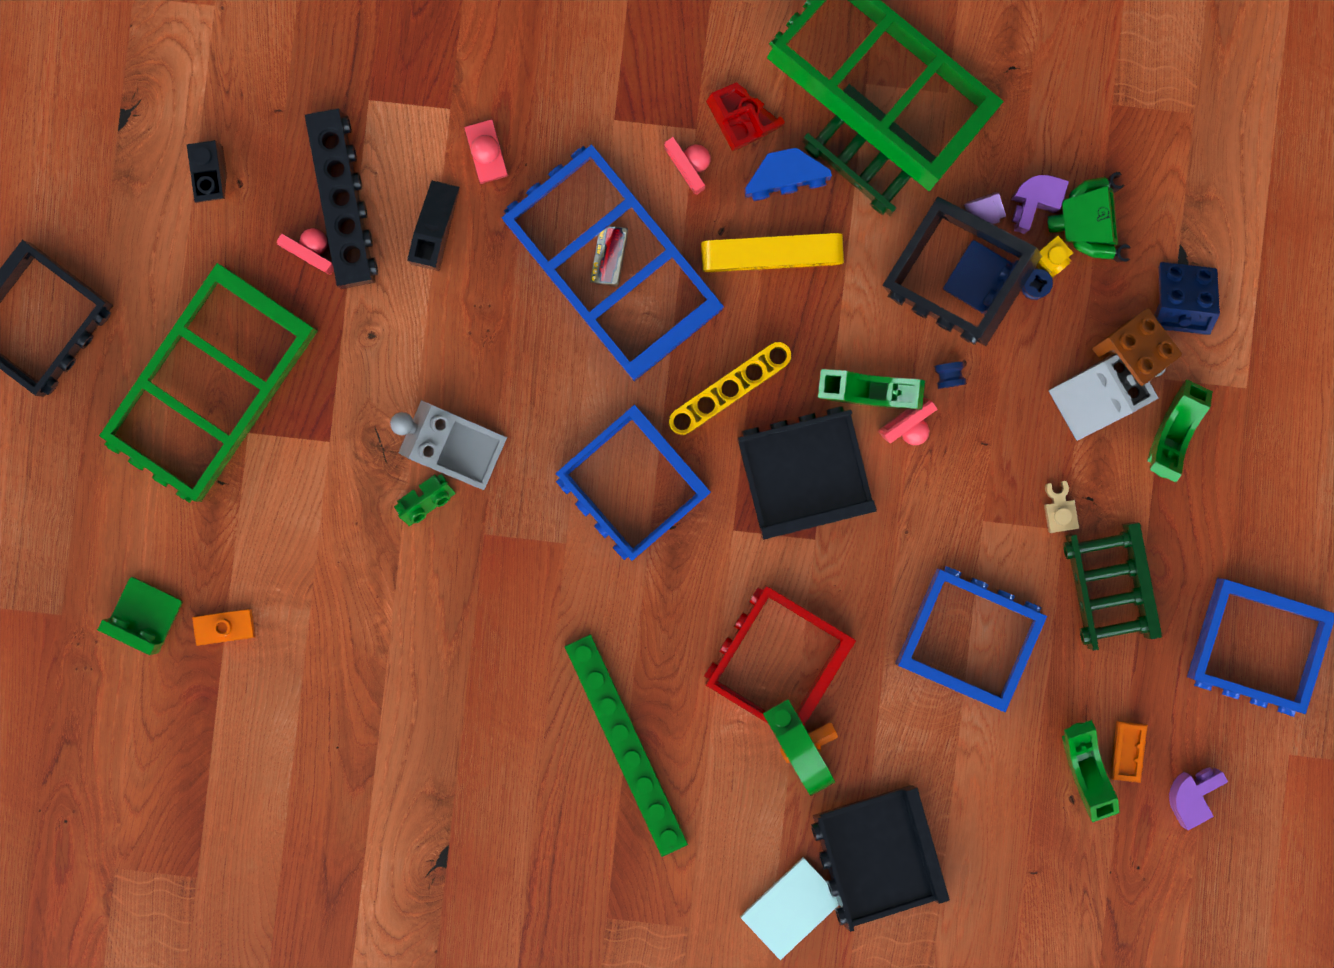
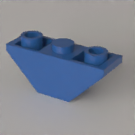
[744,148,832,201]

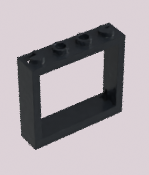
[883,197,1042,346]
[0,240,113,397]

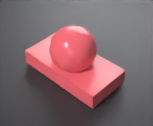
[464,119,508,184]
[664,137,711,195]
[277,228,334,275]
[879,398,937,445]

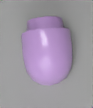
[964,192,1006,224]

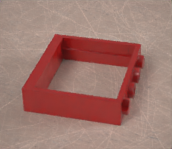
[704,585,856,726]

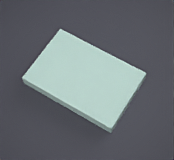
[740,857,839,960]

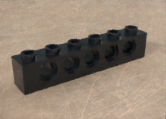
[305,108,378,289]

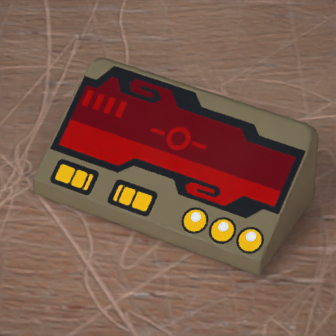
[590,226,629,287]

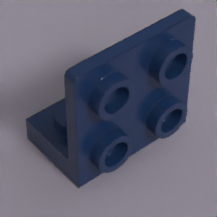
[943,240,1018,315]
[1154,262,1220,335]

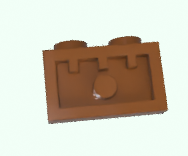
[1092,308,1182,386]

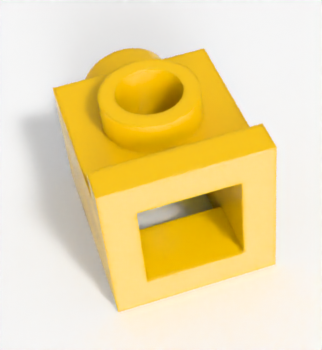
[1036,236,1073,278]

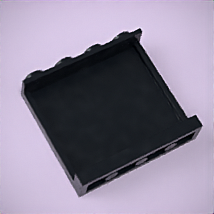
[737,406,877,540]
[811,785,950,932]

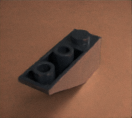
[407,180,460,271]

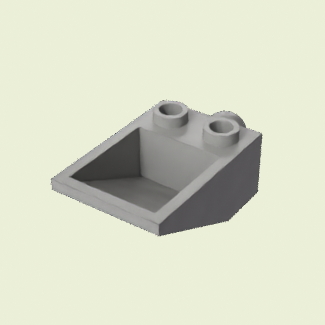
[1048,354,1166,441]
[390,400,507,490]

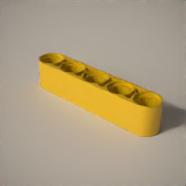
[701,233,844,272]
[669,342,791,435]

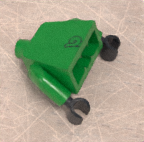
[1048,172,1131,262]

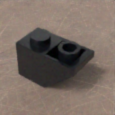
[186,140,227,203]

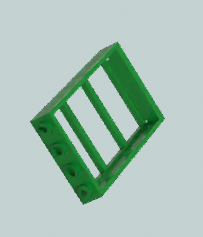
[767,0,1004,192]
[99,263,318,503]

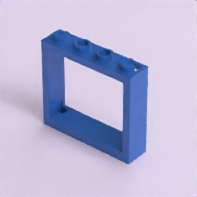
[555,404,711,561]
[895,566,1047,713]
[1187,578,1334,717]

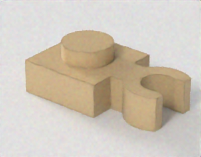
[1044,481,1079,533]

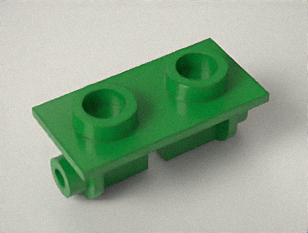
[394,473,456,526]

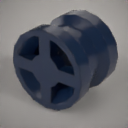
[1021,269,1053,300]
[934,361,967,389]

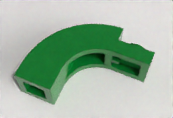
[818,369,925,410]
[1147,379,1213,482]
[763,699,835,796]
[1062,720,1120,823]

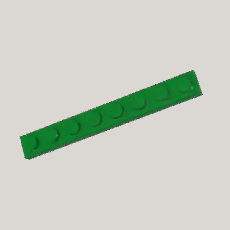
[564,634,688,857]

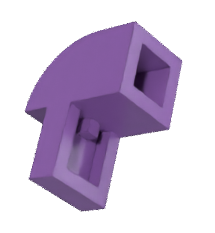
[1011,175,1069,234]
[1169,767,1228,830]

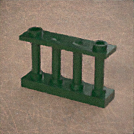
[802,84,936,216]
[1063,522,1162,651]

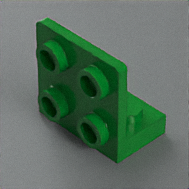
[97,577,183,655]

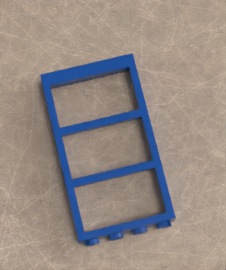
[501,144,724,382]

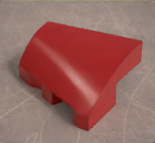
[706,82,785,152]

